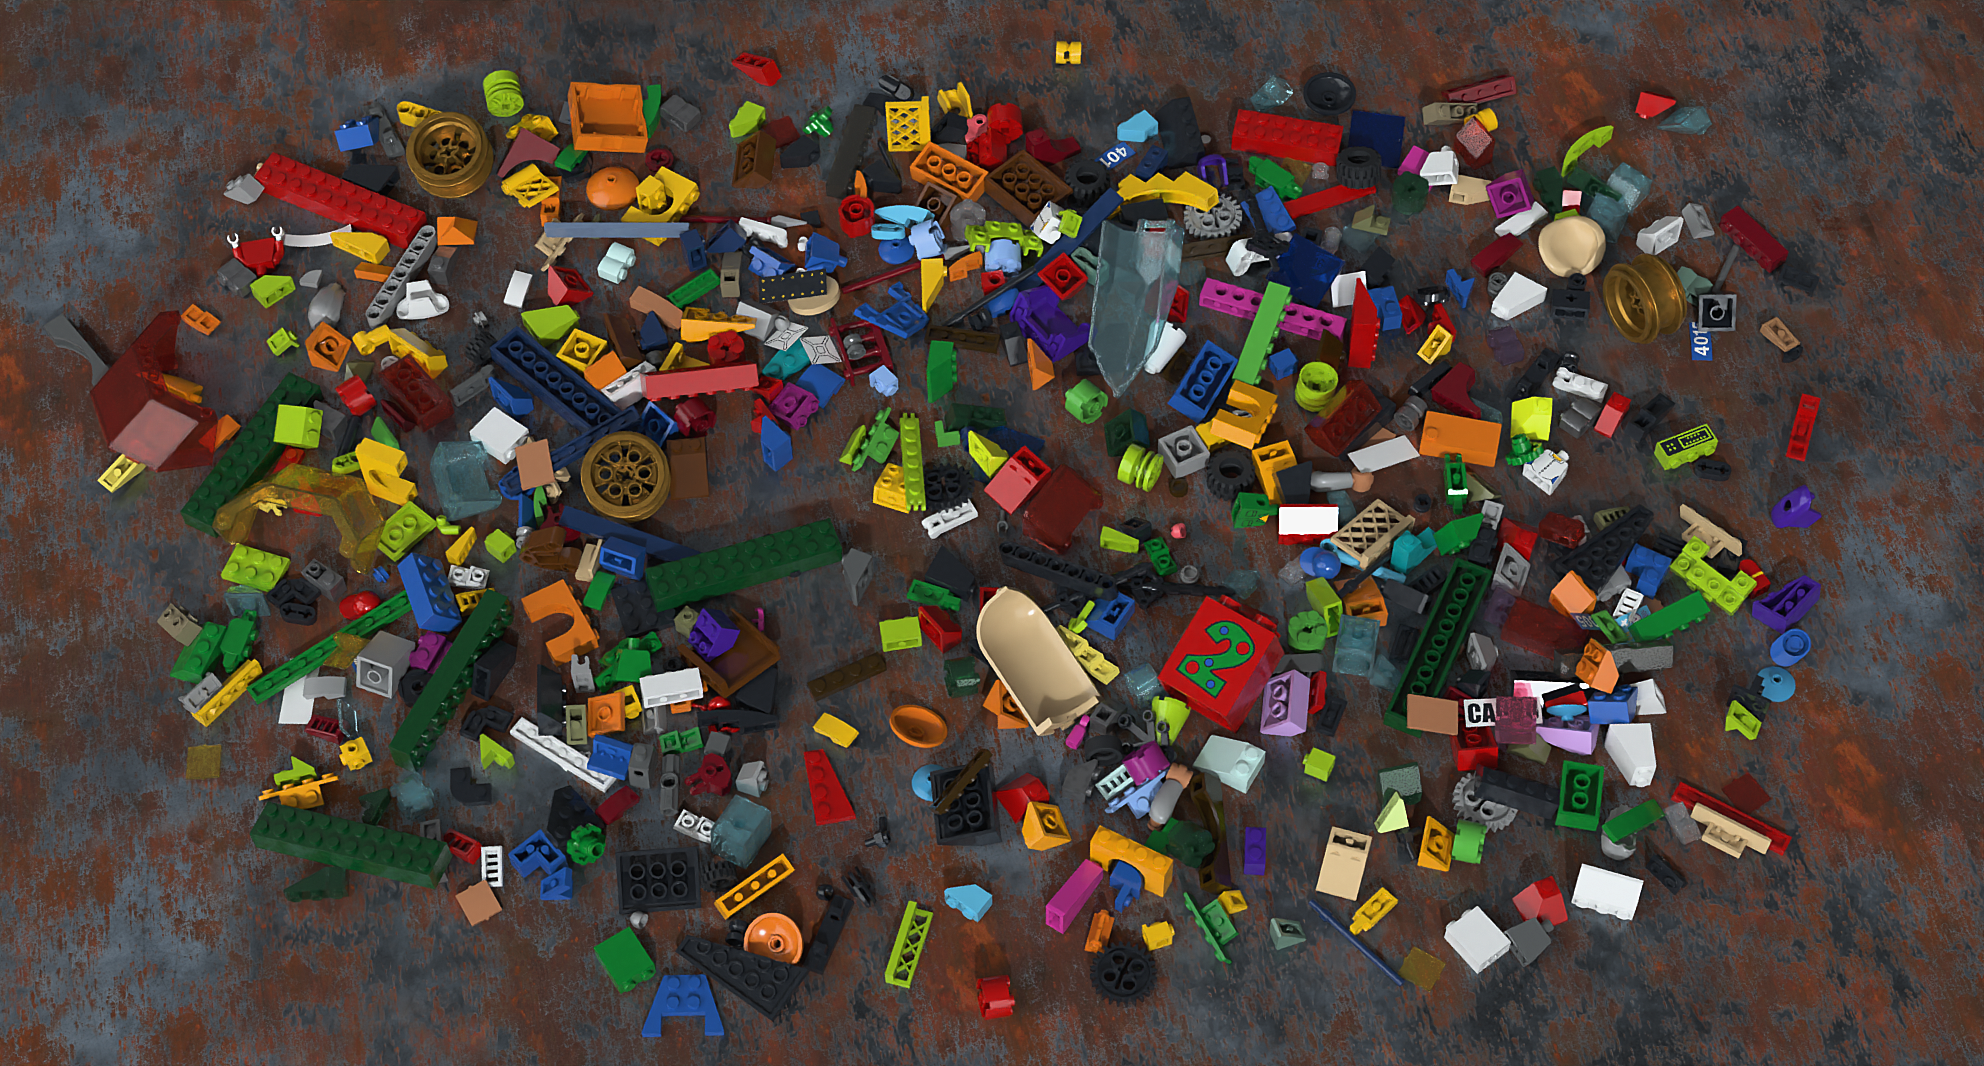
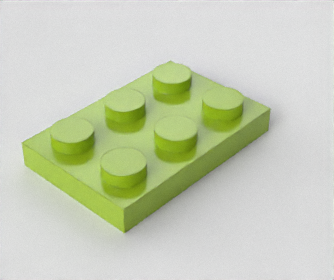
[368,501,437,562]
[221,544,291,592]

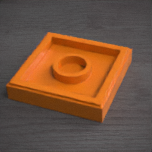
[588,691,625,738]

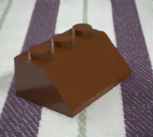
[732,130,776,189]
[603,314,647,373]

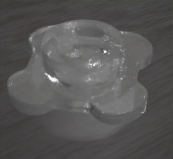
[1311,162,1329,180]

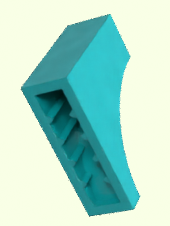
[1390,527,1438,576]

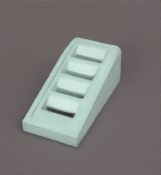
[1095,764,1135,801]

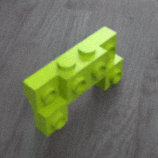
[964,221,1044,257]
[1670,535,1757,616]

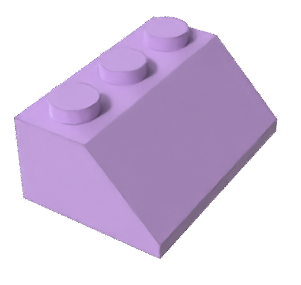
[1260,669,1310,737]

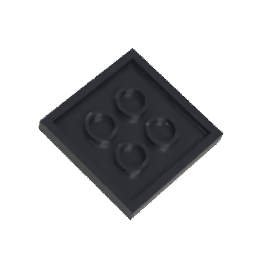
[611,579,680,638]

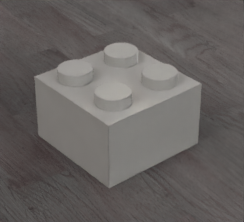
[1158,425,1210,479]

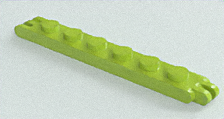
[899,413,926,511]

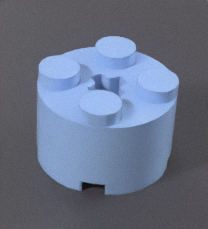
[909,218,947,261]
[984,239,1022,277]

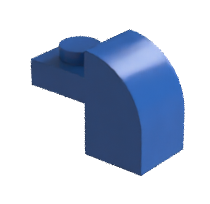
[1110,861,1141,913]

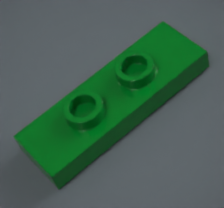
[666,268,721,309]

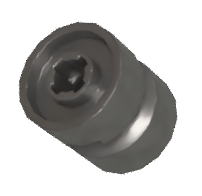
[1394,396,1429,431]

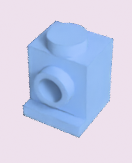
[869,365,898,397]

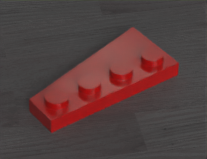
[803,749,856,826]

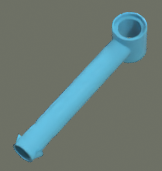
[1320,539,1407,584]

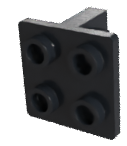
[1726,675,1772,722]

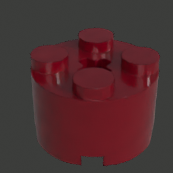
[673,396,717,438]

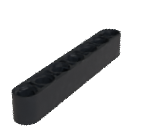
[999,541,1119,601]

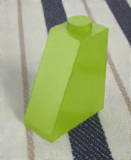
[521,305,580,347]
[1305,577,1345,638]

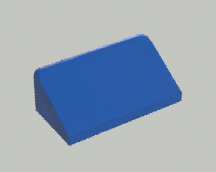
[518,494,536,531]

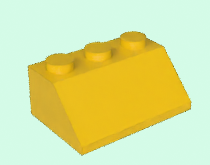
[386,328,448,380]

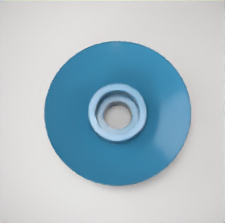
[1757,666,1796,702]
[1546,705,1587,721]
[912,764,945,801]

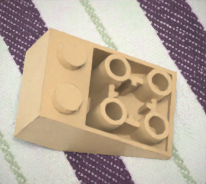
[1316,826,1372,901]

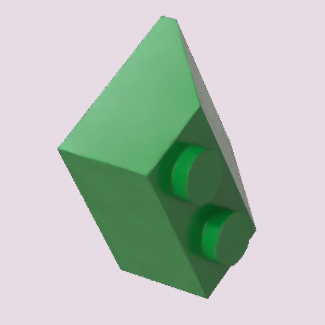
[1433,513,1484,556]

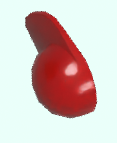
[339,590,382,620]

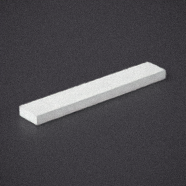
[510,717,617,793]

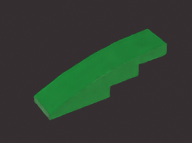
[1601,799,1665,843]

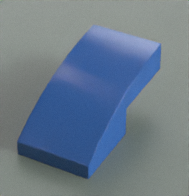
[983,288,1019,318]

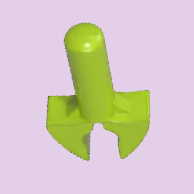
[1068,600,1095,634]

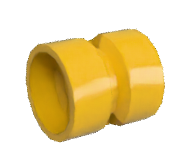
[1056,41,1081,64]
[1464,108,1498,138]

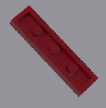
[1441,74,1517,104]

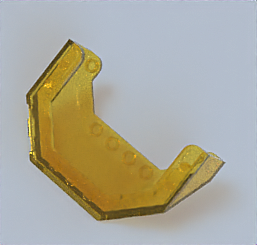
[212,463,386,575]

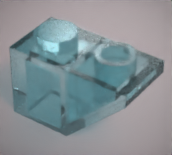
[1250,75,1294,112]

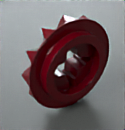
[645,148,673,173]

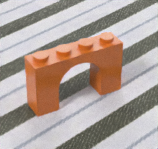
[521,579,600,667]

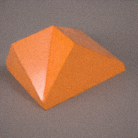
[437,217,478,245]
[305,321,352,372]
[1027,338,1055,390]
[983,679,1029,729]

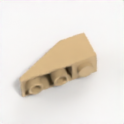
[1449,175,1492,205]

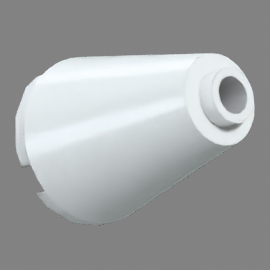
[1143,320,1186,374]

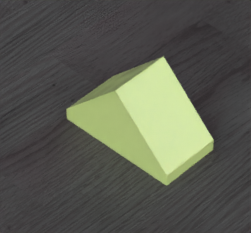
[1374,791,1409,833]

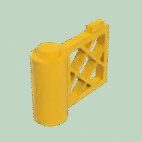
[501,163,559,208]

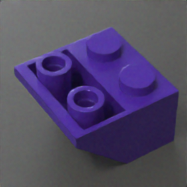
[688,608,740,662]

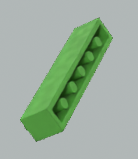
[1232,281,1293,387]

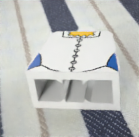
[1030,201,1064,244]
[1522,450,1569,495]

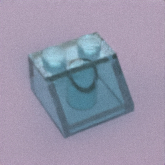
[1599,162,1653,215]
[1586,193,1628,244]

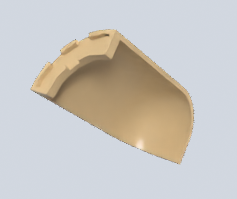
[976,586,1105,736]

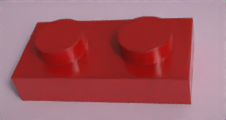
[271,446,306,485]
[1308,670,1327,715]

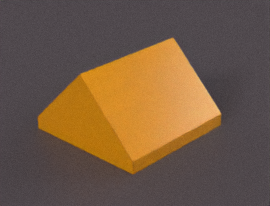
[1417,816,1455,871]

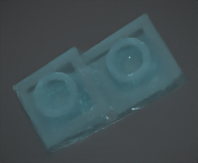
[1327,490,1357,525]

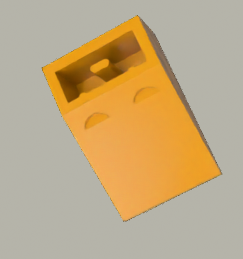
[1251,440,1297,506]

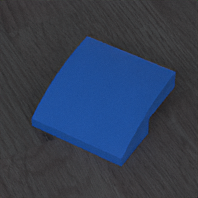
[795,364,846,409]

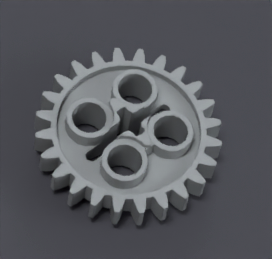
[1184,193,1242,241]
[1452,771,1518,833]

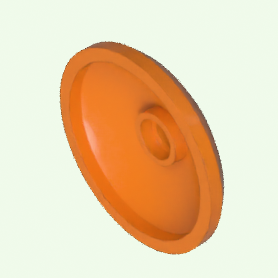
[586,166,640,211]
[889,705,948,748]
[744,913,803,966]

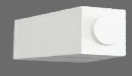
[1491,272,1547,320]
[1630,679,1667,715]

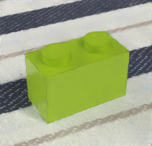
[879,616,922,652]

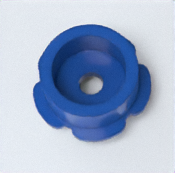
[372,565,390,583]

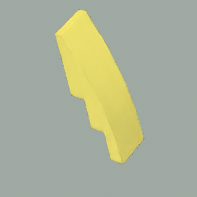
[1056,625,1120,685]

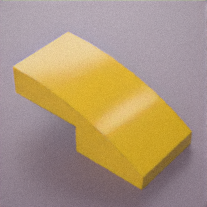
[813,712,859,748]

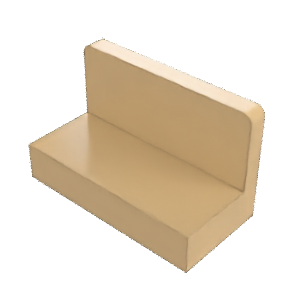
[575,539,604,582]

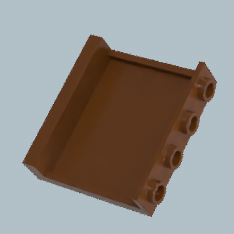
[677,608,781,699]

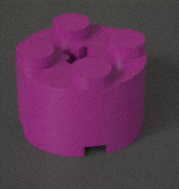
[1122,740,1171,786]

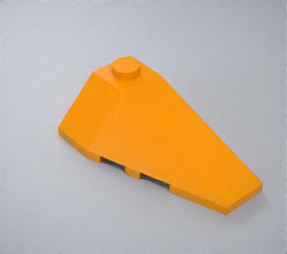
[681,307,757,343]

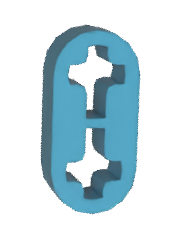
[871,223,905,240]

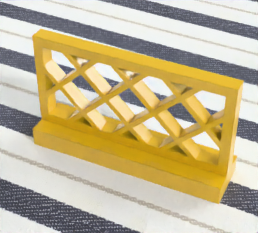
[885,96,931,152]

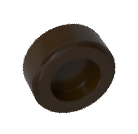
[1169,478,1188,498]

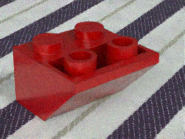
[966,128,1007,173]

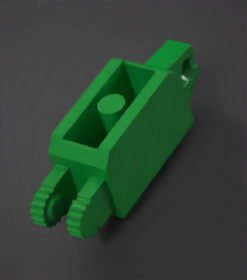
[1248,156,1303,199]
[1443,454,1468,515]
[220,609,259,675]

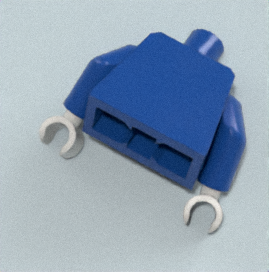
[796,232,848,273]

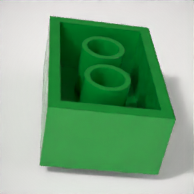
[1555,760,1604,831]

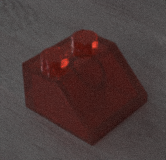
[1453,116,1496,171]

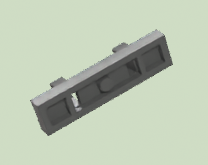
[362,101,406,160]

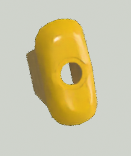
[937,82,973,119]

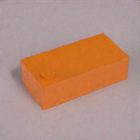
[910,141,989,210]
[1419,411,1502,467]

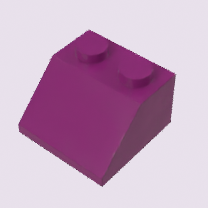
[1486,169,1534,219]

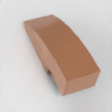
[629,286,684,331]

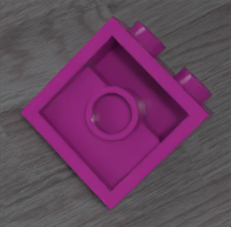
[768,382,820,431]
[409,631,453,674]

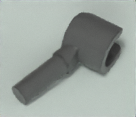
[997,510,1008,533]

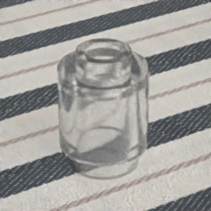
[1320,227,1342,255]

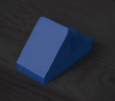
[1445,268,1475,308]
[540,867,573,900]

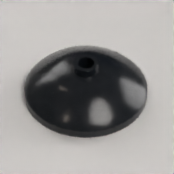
[1303,72,1356,115]

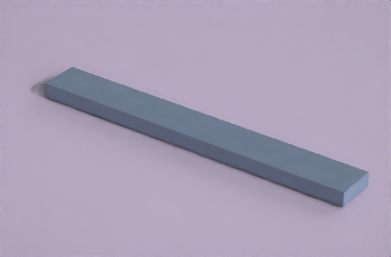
[544,222,691,238]

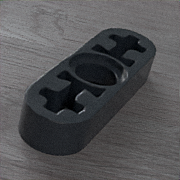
[1408,361,1453,398]

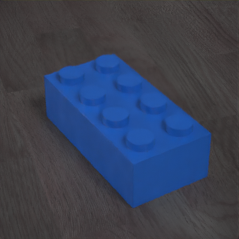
[1167,340,1239,424]
[397,552,463,635]

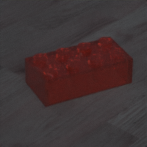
[378,354,454,433]
[1500,597,1590,669]

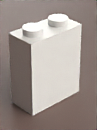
[469,407,530,464]
[1444,906,1511,974]

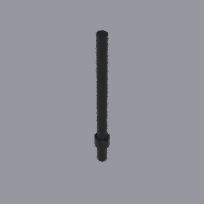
[941,266,1037,327]
[1336,532,1415,599]

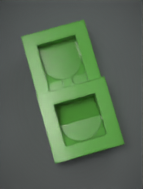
[534,486,548,528]

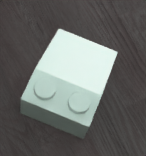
[1192,735,1266,794]

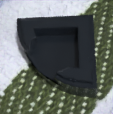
[800,210,821,228]
[1782,346,1803,363]

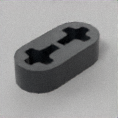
[1694,459,1732,481]
[280,603,317,626]

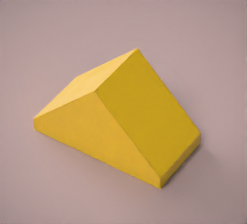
[1417,324,1453,365]

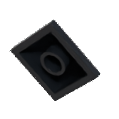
[1698,291,1737,332]

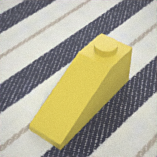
[97,439,155,493]

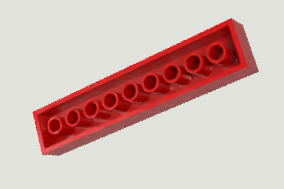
[254,152,428,250]

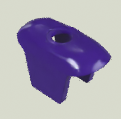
[1197,154,1229,187]
[1771,485,1822,528]

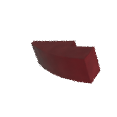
[1470,233,1523,278]

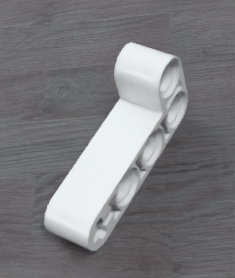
[1226,232,1299,276]

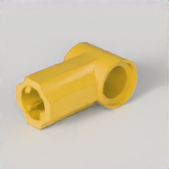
[353,325,389,355]

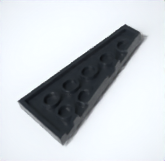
[1556,504,1654,596]
[675,935,810,1022]

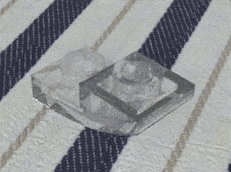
[1278,549,1308,587]
[1663,801,1702,845]

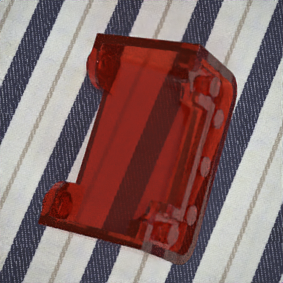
[1022,463,1104,555]

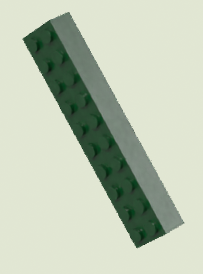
[180,372,324,538]
[645,518,842,612]
[1383,557,1493,739]
[388,589,514,773]
[249,801,453,889]

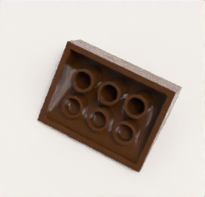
[984,149,1073,229]

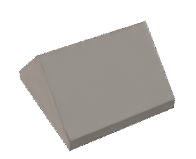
[736,299,782,341]
[1491,543,1531,597]

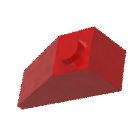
[731,52,782,87]

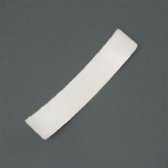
[281,224,352,247]

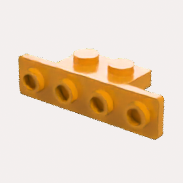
[259,773,340,810]

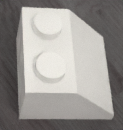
[1636,216,1684,255]

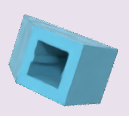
[1117,110,1158,142]
[944,884,992,922]

